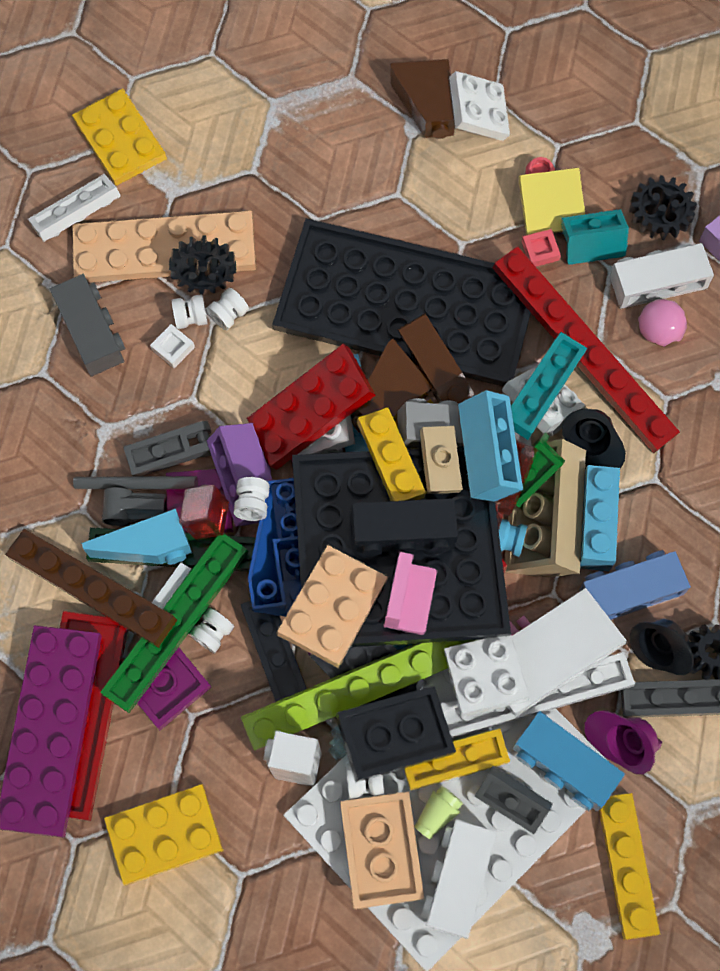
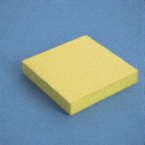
[518,168,585,235]

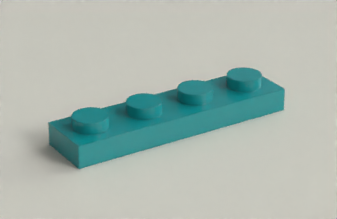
[511,332,587,440]

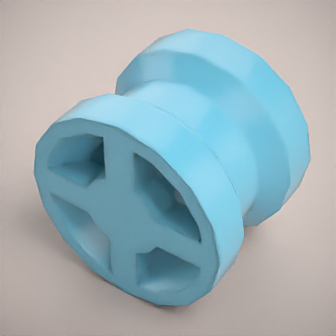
[499,519,528,557]

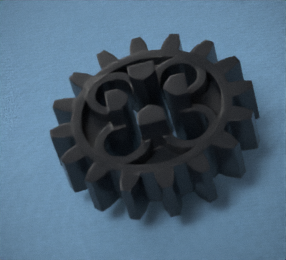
[629,175,697,240]
[169,235,236,295]

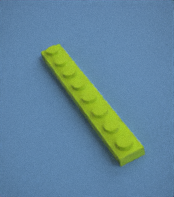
[241,639,481,751]

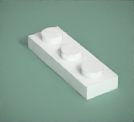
[28,174,120,242]

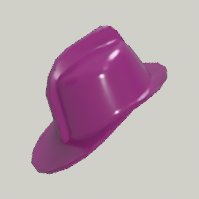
[585,710,662,774]

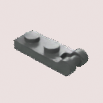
[123,421,211,476]

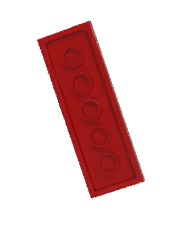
[60,611,128,821]

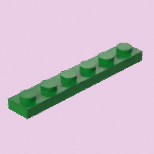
[100,532,248,714]

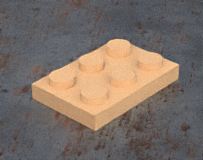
[277,545,388,668]
[340,792,424,909]

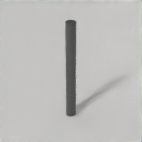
[73,476,198,489]

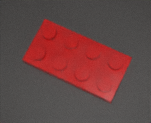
[246,344,376,470]

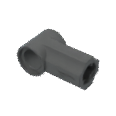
[102,487,167,526]

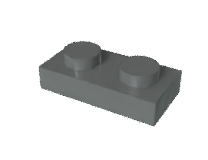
[474,766,553,834]

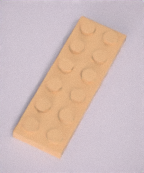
[73,211,256,283]

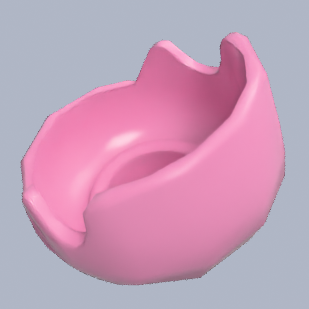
[638,299,687,346]

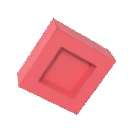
[522,229,561,267]

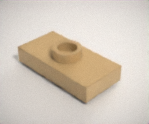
[419,426,462,494]

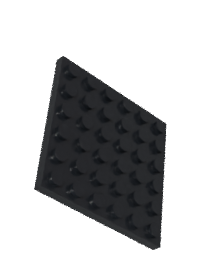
[292,446,511,648]

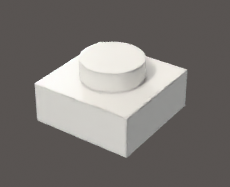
[150,324,195,368]

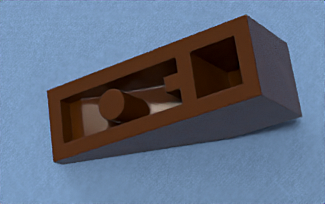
[397,313,475,404]

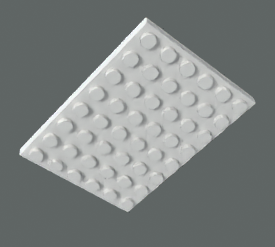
[284,668,608,971]

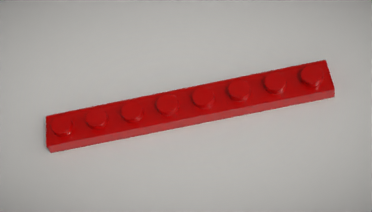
[493,246,680,454]

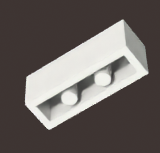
[610,243,714,309]
[264,731,322,787]
[421,820,497,939]

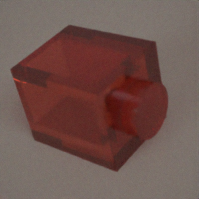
[179,485,229,539]

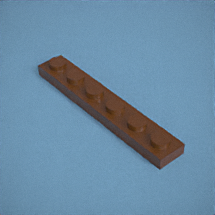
[5,529,177,648]

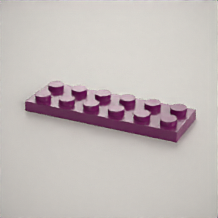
[0,625,102,838]

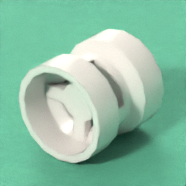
[206,287,249,331]
[172,294,208,329]
[234,477,270,521]
[189,607,234,653]
[346,764,384,799]

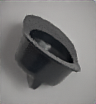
[562,407,626,470]
[629,619,694,676]

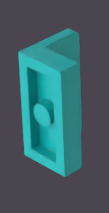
[561,209,629,265]

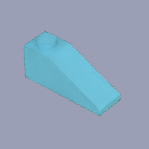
[82,509,192,565]

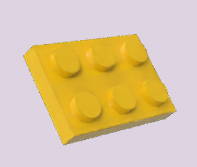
[72,88,167,186]
[104,784,224,886]

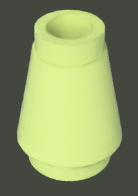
[414,785,463,840]

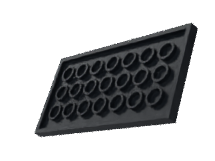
[272,218,531,386]

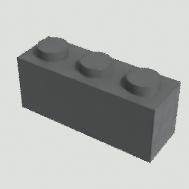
[49,274,126,377]

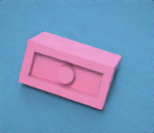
[384,552,437,635]

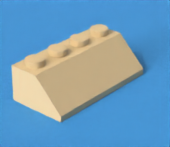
[505,439,586,577]

